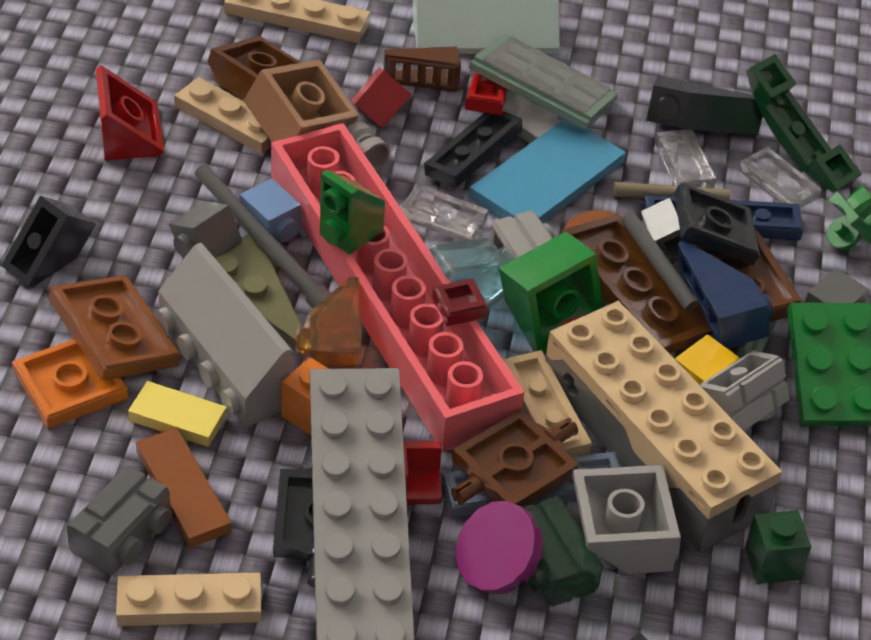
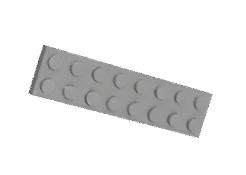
[310,368,414,640]

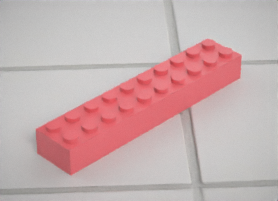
[271,123,525,453]

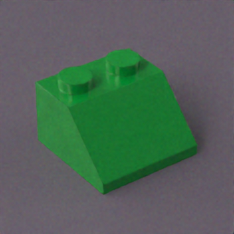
[499,231,603,352]

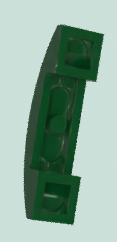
[746,54,862,193]

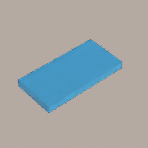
[469,119,626,224]

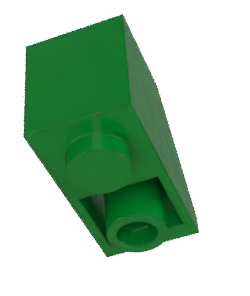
[319,170,385,255]

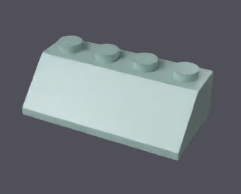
[412,0,560,54]

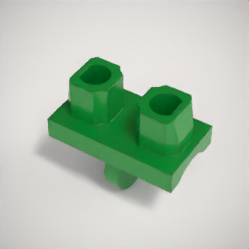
[827,185,871,250]

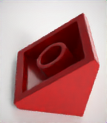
[96,65,165,161]

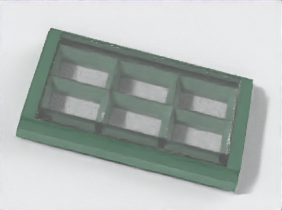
[468,34,619,130]

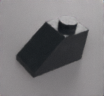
[1,196,96,288]

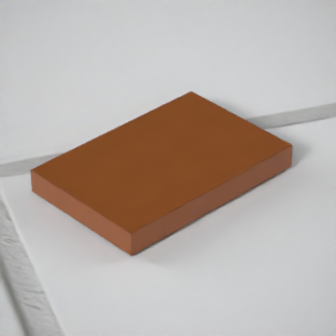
[48,275,181,381]

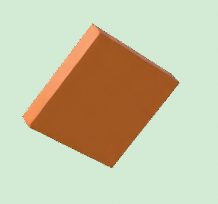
[12,339,128,429]

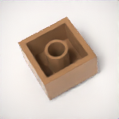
[244,59,360,142]

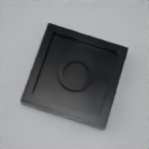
[674,183,760,266]

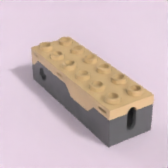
[545,301,782,553]

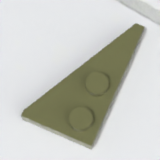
[215,233,307,354]

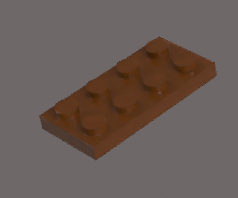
[558,214,713,354]

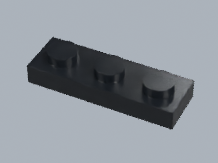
[424,111,522,189]

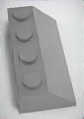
[156,242,291,428]

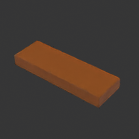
[136,427,232,548]

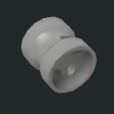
[347,122,391,172]

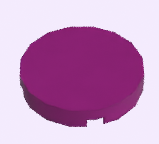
[455,501,543,594]

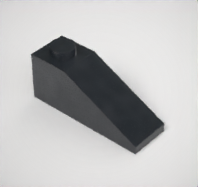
[646,75,763,135]

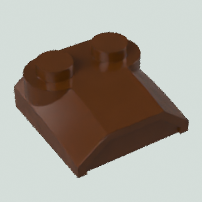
[208,36,302,100]

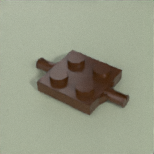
[451,409,579,508]

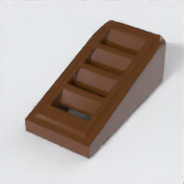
[383,46,461,91]

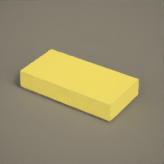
[128,381,227,447]

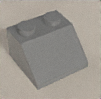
[572,465,681,574]

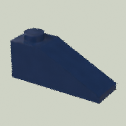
[678,241,774,348]

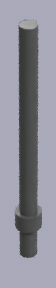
[195,164,353,333]

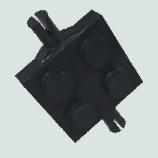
[273,467,315,587]

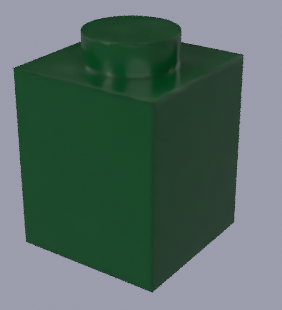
[745,510,812,584]

